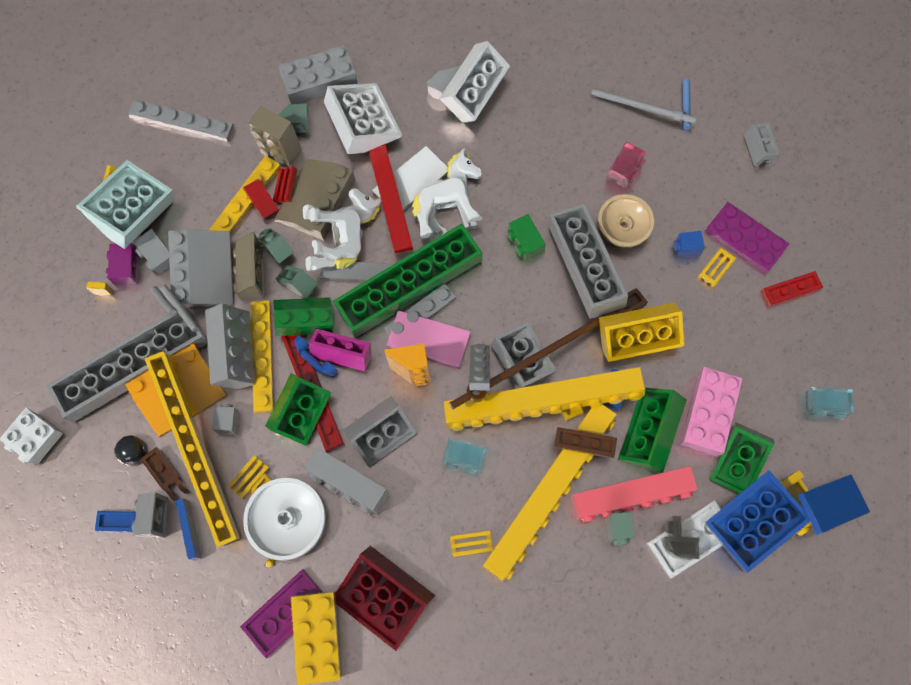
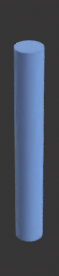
[682,79,691,129]

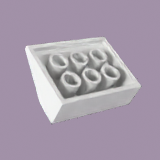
[324,83,402,154]

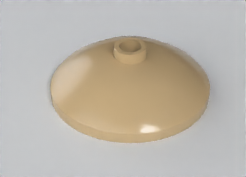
[598,194,654,247]

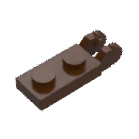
[140,447,188,501]

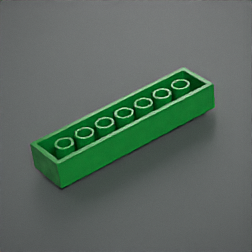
[333,223,483,338]

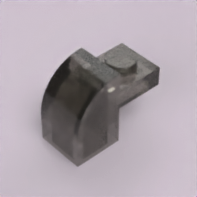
[661,516,699,560]

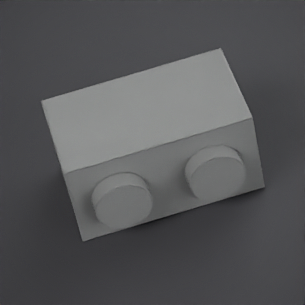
[134,229,170,275]

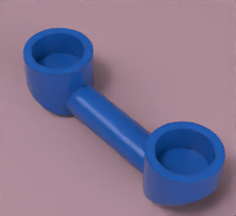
[294,335,338,376]

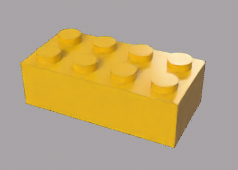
[599,302,684,362]
[291,591,342,685]

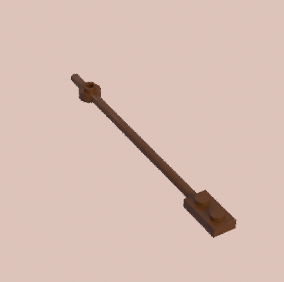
[449,288,648,410]

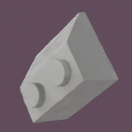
[132,492,168,538]

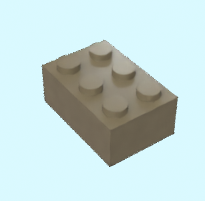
[248,106,301,166]

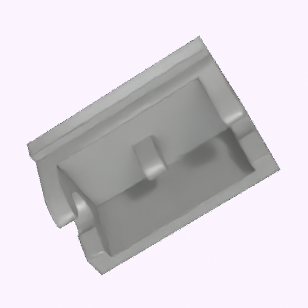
[744,122,780,166]

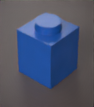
[674,231,705,257]

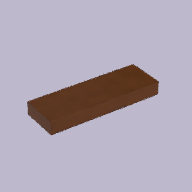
[554,427,617,459]

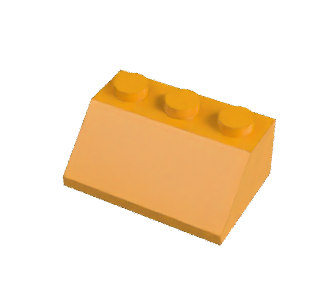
[384,344,431,386]

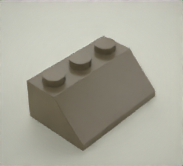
[233,232,263,300]

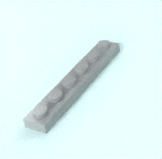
[128,99,234,142]

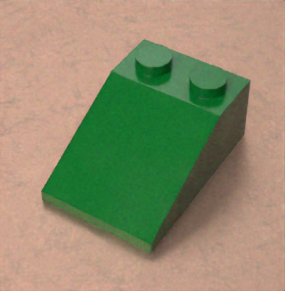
[710,422,775,493]

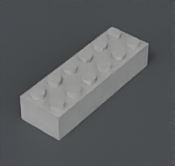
[549,203,628,319]

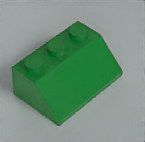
[273,297,333,336]
[265,373,332,446]

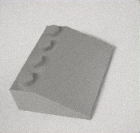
[168,230,234,308]

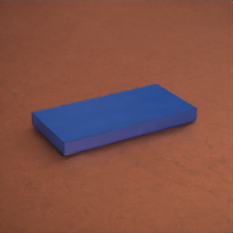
[798,474,870,535]

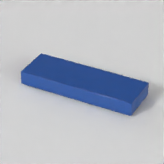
[176,498,201,561]

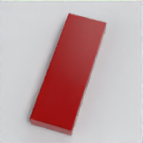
[761,271,823,307]

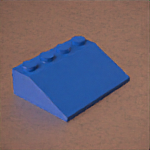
[705,470,810,573]

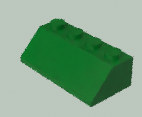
[618,387,687,473]

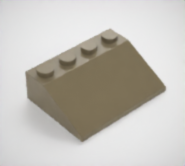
[275,159,356,240]

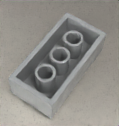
[278,45,358,104]
[205,304,256,390]
[304,447,390,515]

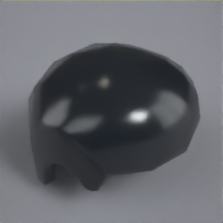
[114,435,148,467]

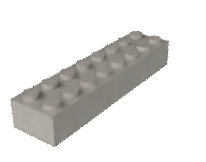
[46,305,208,423]

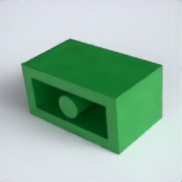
[507,214,546,261]

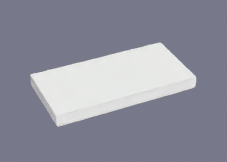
[372,146,448,212]
[647,500,722,579]

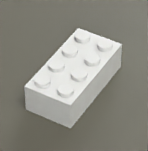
[439,41,510,123]

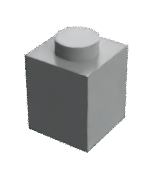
[212,404,239,434]

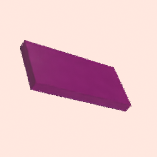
[240,569,323,659]

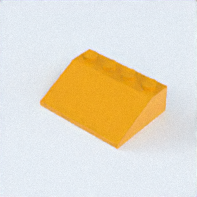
[125,344,227,437]

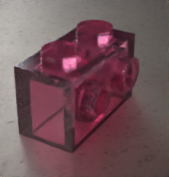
[606,142,646,188]

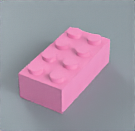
[680,367,743,457]

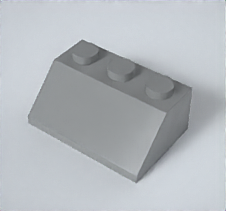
[491,322,556,389]
[343,396,417,467]

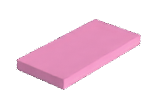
[386,310,471,368]

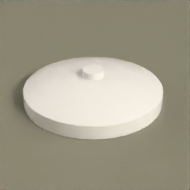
[243,478,326,561]

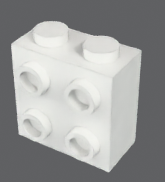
[0,408,63,465]

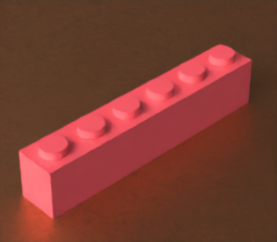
[571,466,698,523]

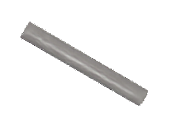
[160,285,199,332]
[151,286,177,316]

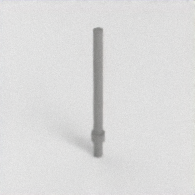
[592,88,697,124]

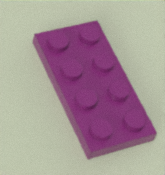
[705,202,790,274]

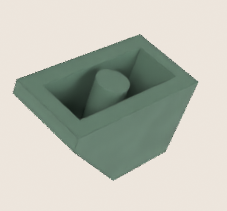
[275,265,318,298]

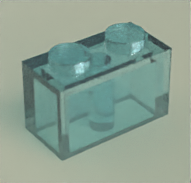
[806,387,854,419]
[442,438,487,476]

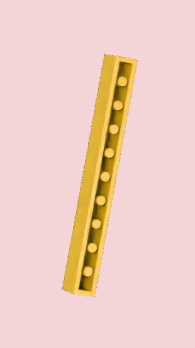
[144,351,240,547]
[443,367,645,431]
[483,404,617,582]

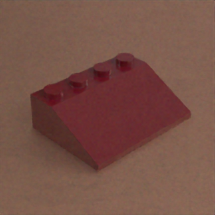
[335,545,435,651]

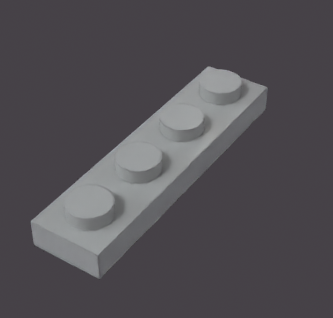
[385,283,456,335]
[469,344,490,390]

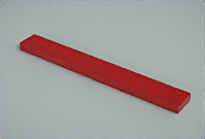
[369,144,413,254]
[273,314,345,453]

